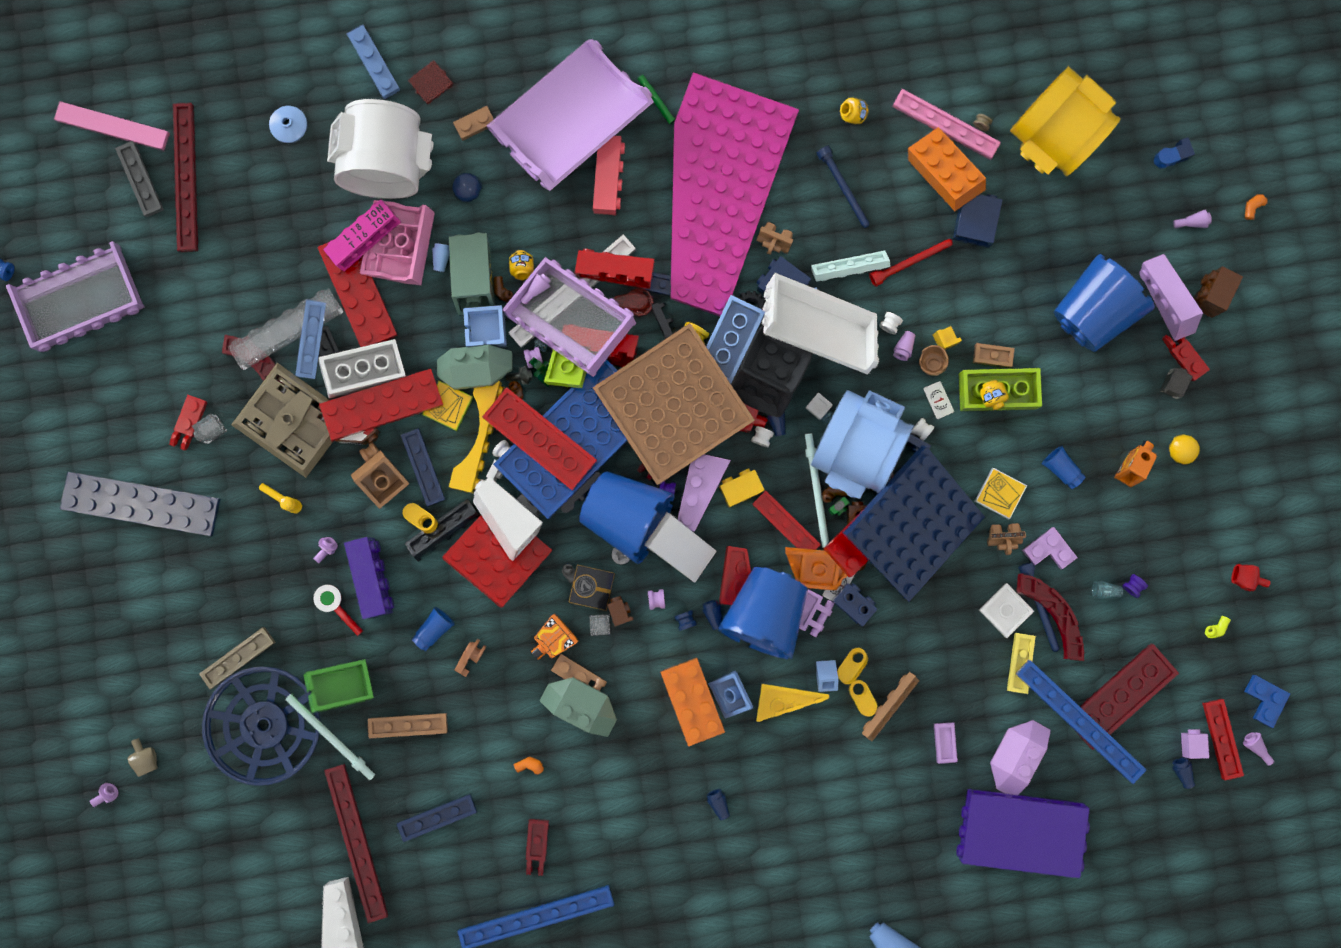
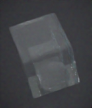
[192,413,227,444]
[589,614,611,636]

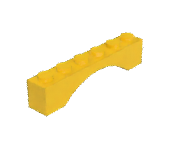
[449,381,504,494]

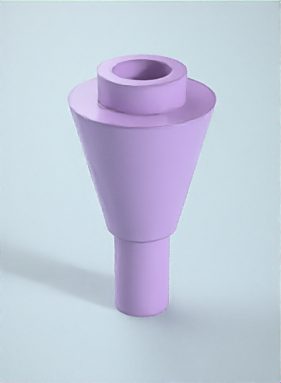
[1174,210,1211,228]
[520,273,551,305]
[1243,732,1274,765]

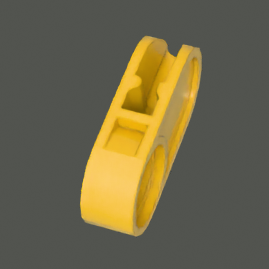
[403,503,438,533]
[837,648,868,684]
[849,680,878,716]

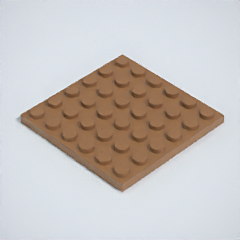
[593,323,755,485]

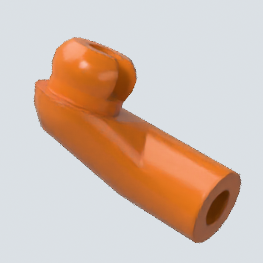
[1245,194,1267,220]
[514,757,544,774]

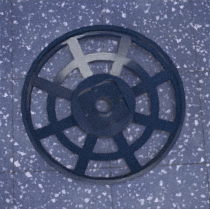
[202,666,321,786]

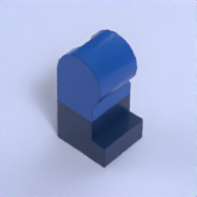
[1154,137,1195,168]

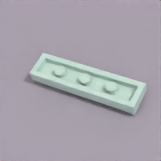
[811,251,890,282]

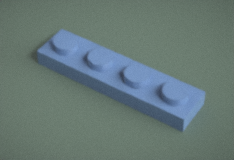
[347,25,400,99]
[295,299,326,379]

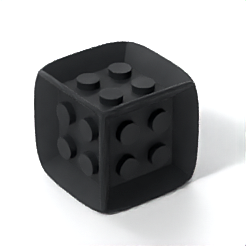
[731,325,813,417]

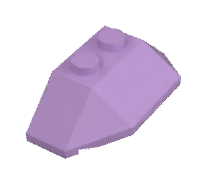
[990,720,1051,795]

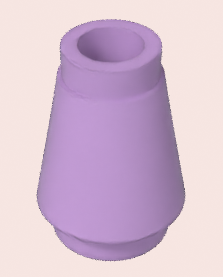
[893,331,915,361]

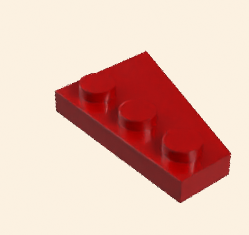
[719,546,751,605]

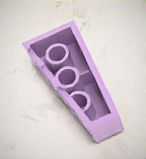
[1140,254,1203,341]
[677,454,731,532]

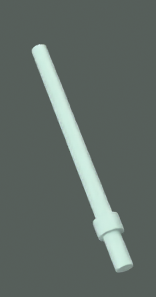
[805,433,829,548]
[285,694,375,780]

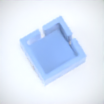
[463,305,507,348]

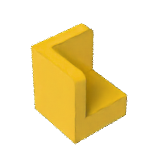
[933,326,962,350]

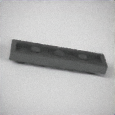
[115,141,164,218]

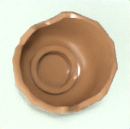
[919,345,949,376]

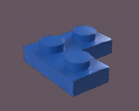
[1244,675,1290,728]

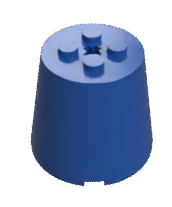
[1054,254,1155,352]
[580,471,674,564]
[718,567,808,659]

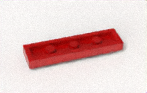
[752,491,821,550]
[1202,699,1244,780]

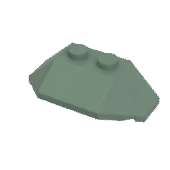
[437,345,513,390]
[540,677,617,737]

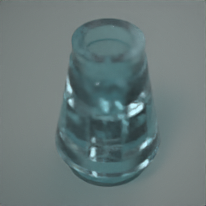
[1092,580,1123,599]

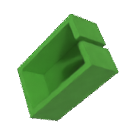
[304,659,374,714]

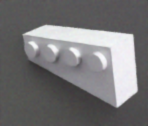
[322,877,364,948]

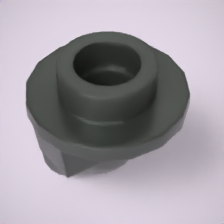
[506,366,532,385]

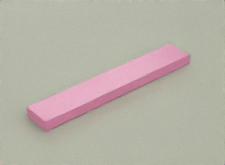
[892,89,1001,160]
[54,102,170,151]

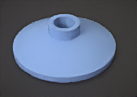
[269,106,307,143]

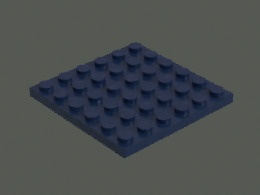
[843,445,985,602]

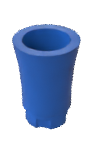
[1042,446,1085,489]
[412,607,455,651]

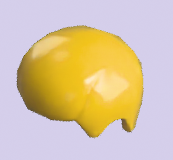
[1169,434,1200,464]

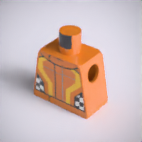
[1114,441,1157,487]
[531,613,579,660]

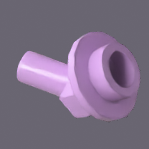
[313,537,338,563]
[90,783,119,807]

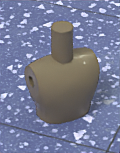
[128,738,158,777]

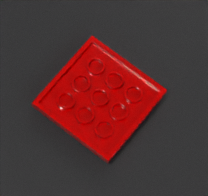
[442,515,552,608]

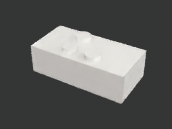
[319,339,406,399]

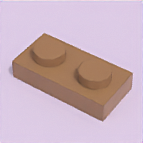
[453,106,494,141]
[973,343,1015,368]

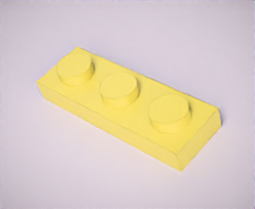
[1007,633,1036,694]

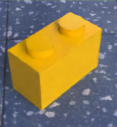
[719,469,765,508]

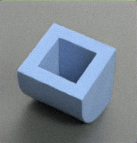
[816,660,838,692]

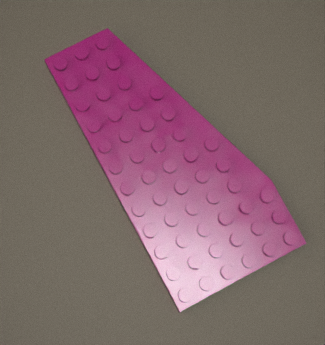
[671,73,799,316]

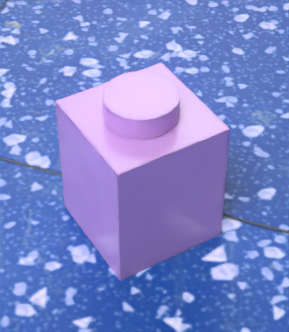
[1181,729,1209,759]

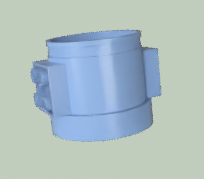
[811,390,914,499]

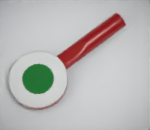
[314,585,363,636]

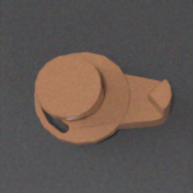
[454,639,487,677]

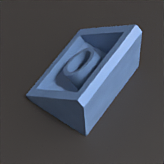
[708,671,754,718]

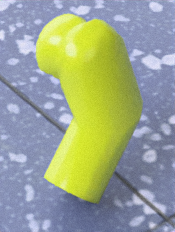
[1205,616,1231,639]

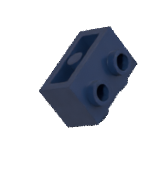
[831,583,877,627]

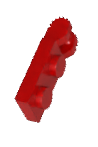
[1163,335,1210,382]
[169,395,207,450]

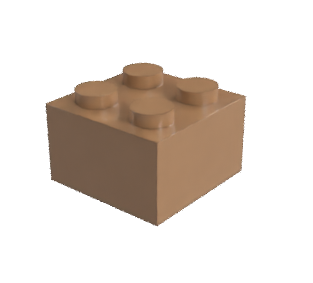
[351,450,409,509]

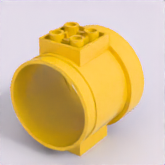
[1010,66,1121,176]

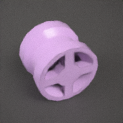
[524,347,543,369]
[648,589,665,610]

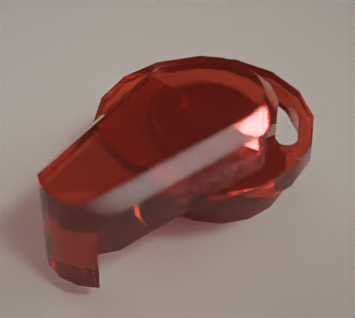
[613,288,653,317]

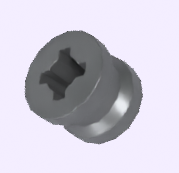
[612,548,630,565]

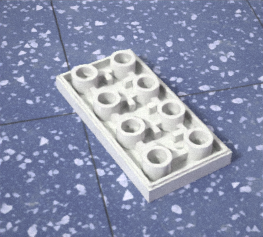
[645,513,716,582]

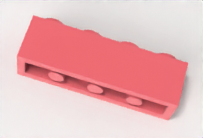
[593,136,625,215]

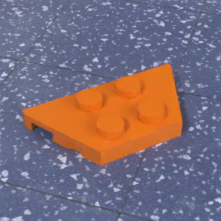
[785,547,847,591]

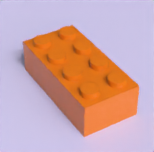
[908,127,986,211]
[661,657,725,746]

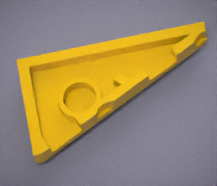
[756,684,829,722]

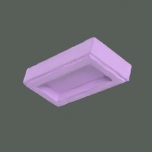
[934,722,957,763]

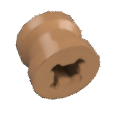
[359,442,379,462]

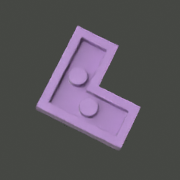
[1022,527,1077,569]

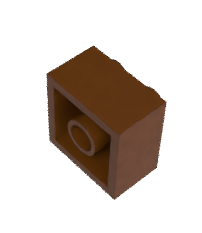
[1193,266,1243,318]

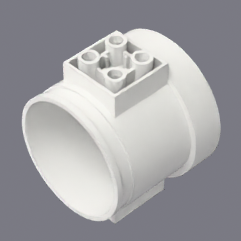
[327,99,433,199]

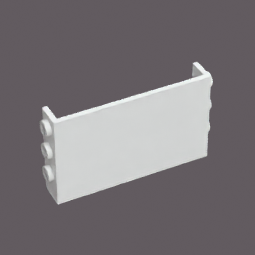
[762,273,879,374]

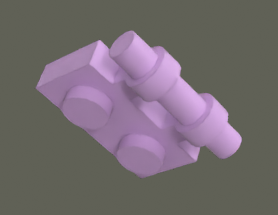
[799,589,834,637]

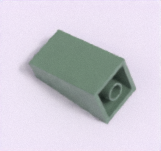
[449,233,495,315]

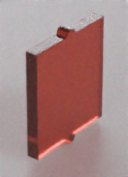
[408,60,453,104]

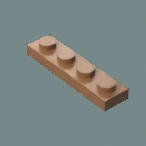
[862,672,919,741]
[368,713,448,738]

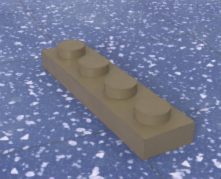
[199,627,276,690]

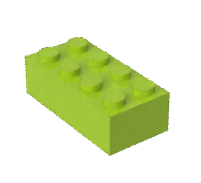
[959,368,1042,411]

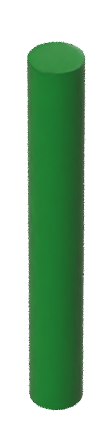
[638,75,675,124]

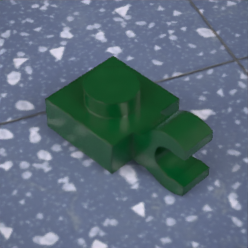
[529,357,550,387]

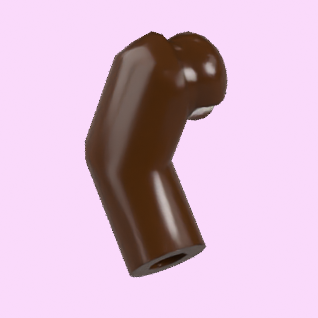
[493,276,513,302]
[508,381,524,399]
[822,486,848,503]

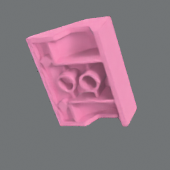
[360,200,435,285]

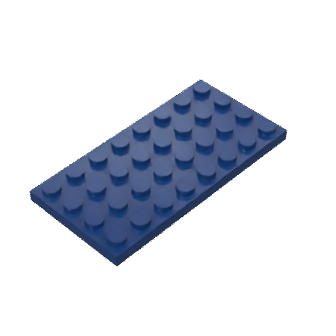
[493,359,628,519]

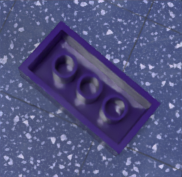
[344,537,395,619]

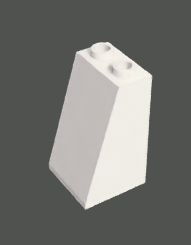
[473,477,542,561]

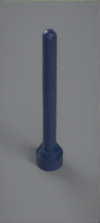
[816,145,869,228]
[1018,562,1059,652]

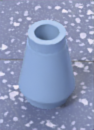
[432,243,450,272]

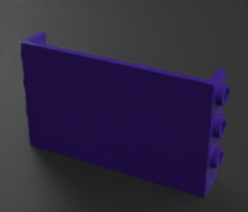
[956,789,1090,878]

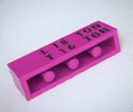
[323,200,401,271]

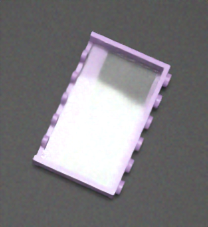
[6,241,144,352]
[502,257,636,377]

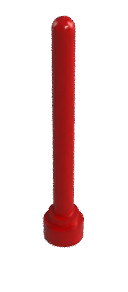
[869,239,953,287]

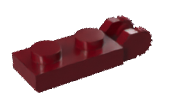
[526,819,549,876]

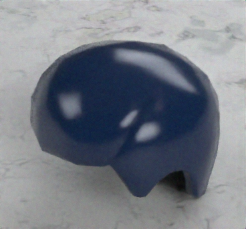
[452,173,482,202]

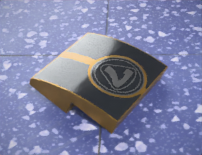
[569,565,615,611]

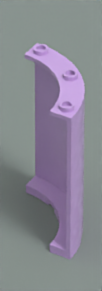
[487,39,654,191]

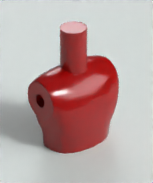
[1231,564,1270,591]

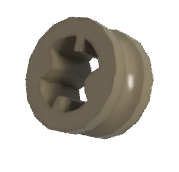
[973,114,993,131]

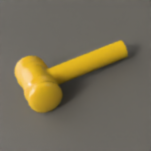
[259,483,302,513]

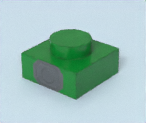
[828,497,849,516]

